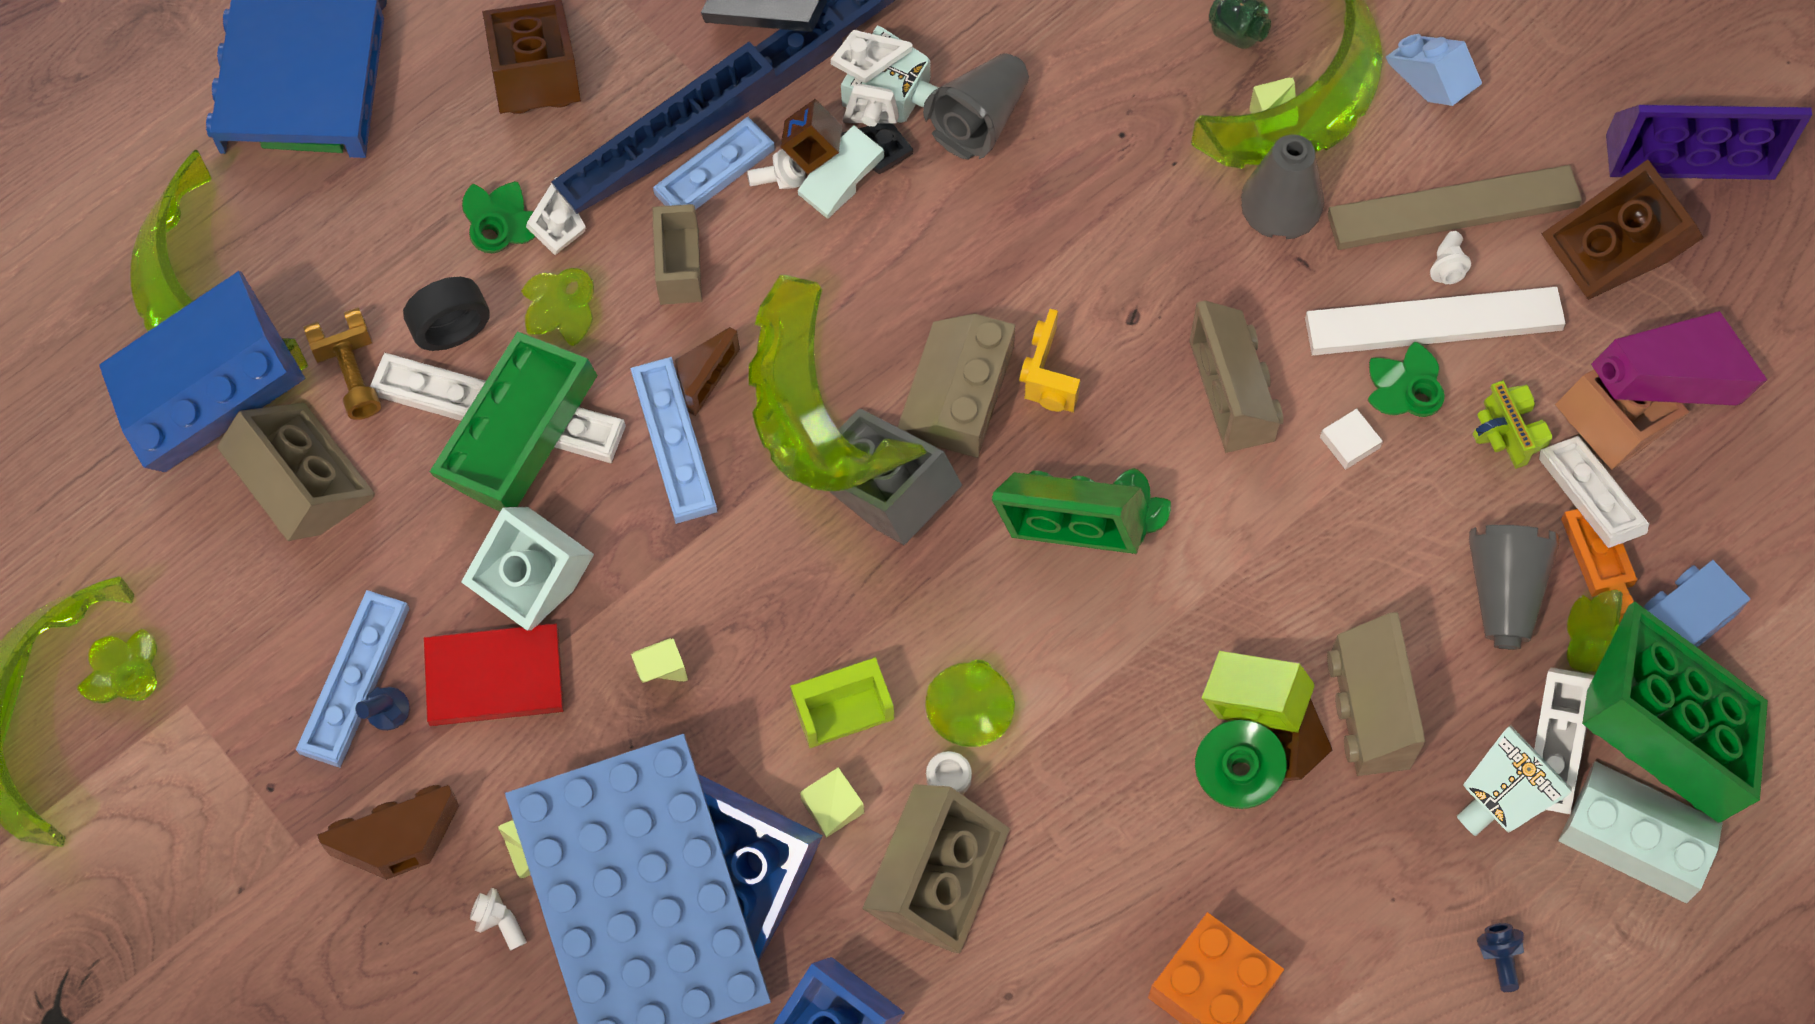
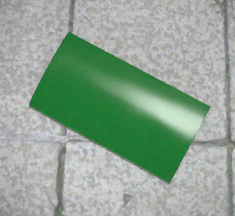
[429,331,598,512]

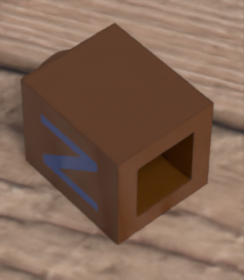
[780,99,842,174]

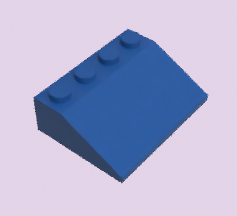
[99,271,306,472]
[697,773,823,962]

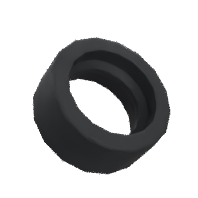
[403,276,490,351]

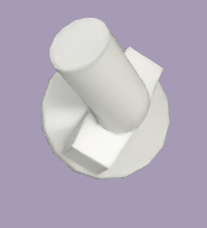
[747,149,806,189]
[1430,231,1471,284]
[470,888,527,951]

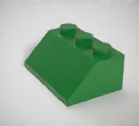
[991,471,1149,554]

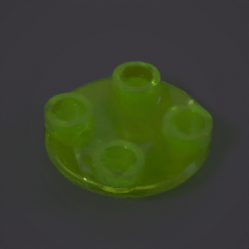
[925,660,1015,747]

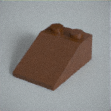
[482,0,581,114]
[1541,159,1704,300]

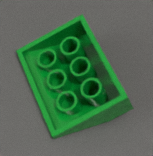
[1582,602,1768,823]

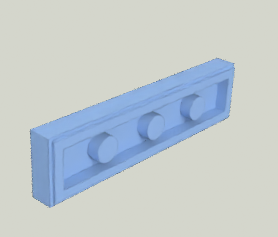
[630,357,717,524]
[296,590,410,768]

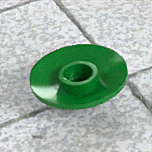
[1195,720,1287,809]

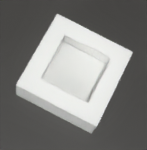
[1320,409,1383,470]

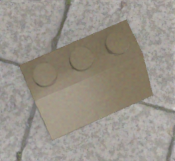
[1189,300,1283,453]
[898,313,1015,458]
[217,402,375,541]
[1327,612,1425,776]
[862,784,1010,954]

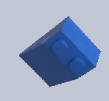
[774,957,905,1024]

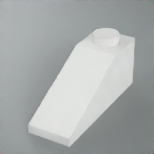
[1534,667,1594,814]

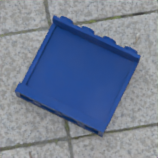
[206,0,384,158]

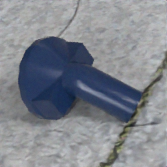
[355,687,410,731]
[1477,923,1524,992]

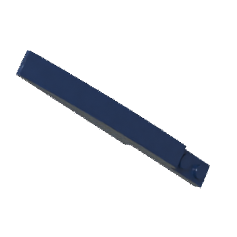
[551,0,895,214]

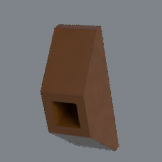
[317,785,459,880]

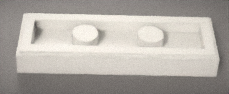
[1539,436,1649,548]

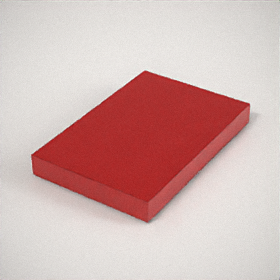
[424,623,564,726]

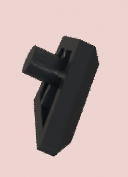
[841,123,913,174]

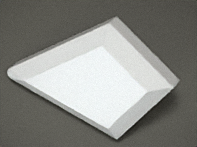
[831,30,912,83]
[843,84,899,126]
[526,177,586,255]

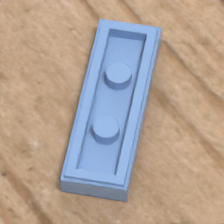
[653,117,775,210]

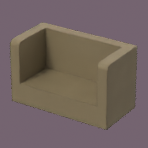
[652,204,702,305]

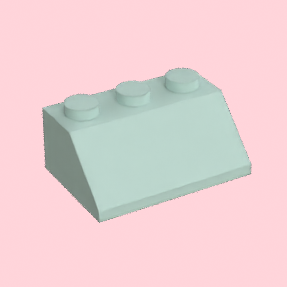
[1558,761,1723,904]

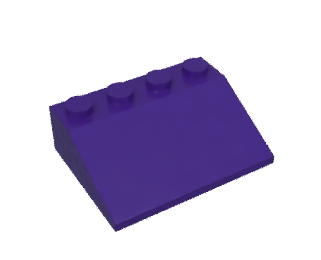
[1606,105,1812,180]

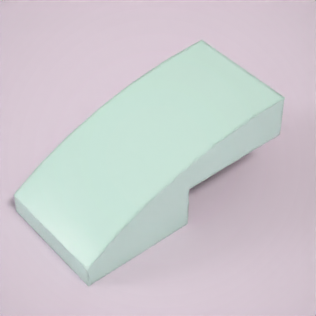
[798,125,884,219]

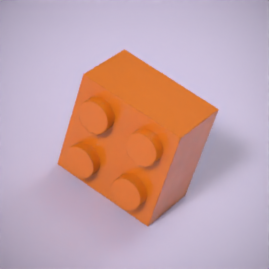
[1148,912,1285,1024]

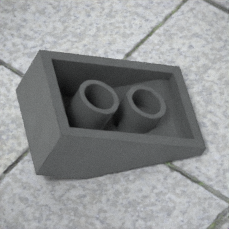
[802,408,962,545]

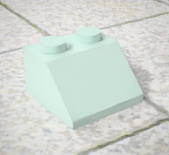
[461,507,594,631]

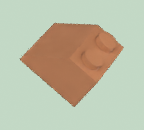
[1555,369,1689,470]

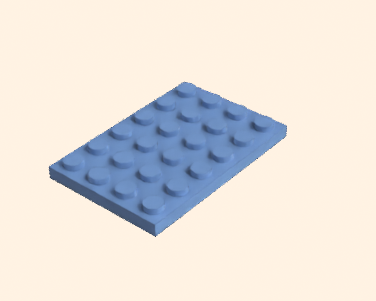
[505,734,771,1024]

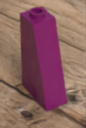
[1591,311,1767,406]

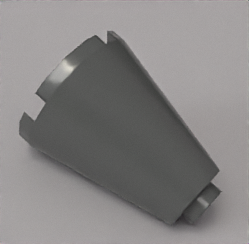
[923,53,1029,160]
[1241,135,1324,239]
[1469,525,1560,650]

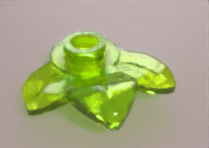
[521,268,594,346]
[1567,590,1623,672]
[77,629,157,704]

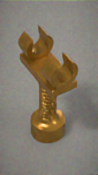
[303,307,381,420]

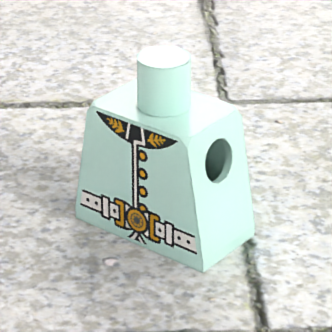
[841,25,939,123]
[1457,725,1572,836]

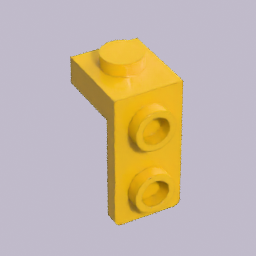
[1019,308,1080,413]

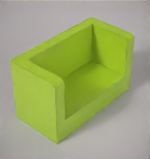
[1202,651,1315,733]
[790,657,894,749]

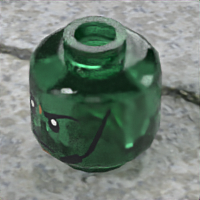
[1208,0,1271,49]

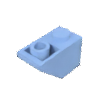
[1386,34,1482,106]

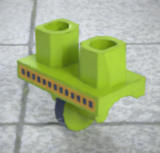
[1473,380,1552,469]

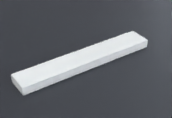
[1305,287,1566,356]
[370,352,626,463]

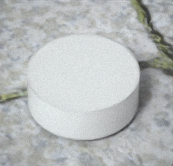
[926,751,972,795]

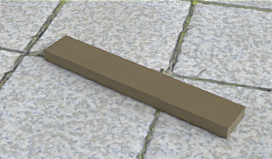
[1327,165,1582,250]

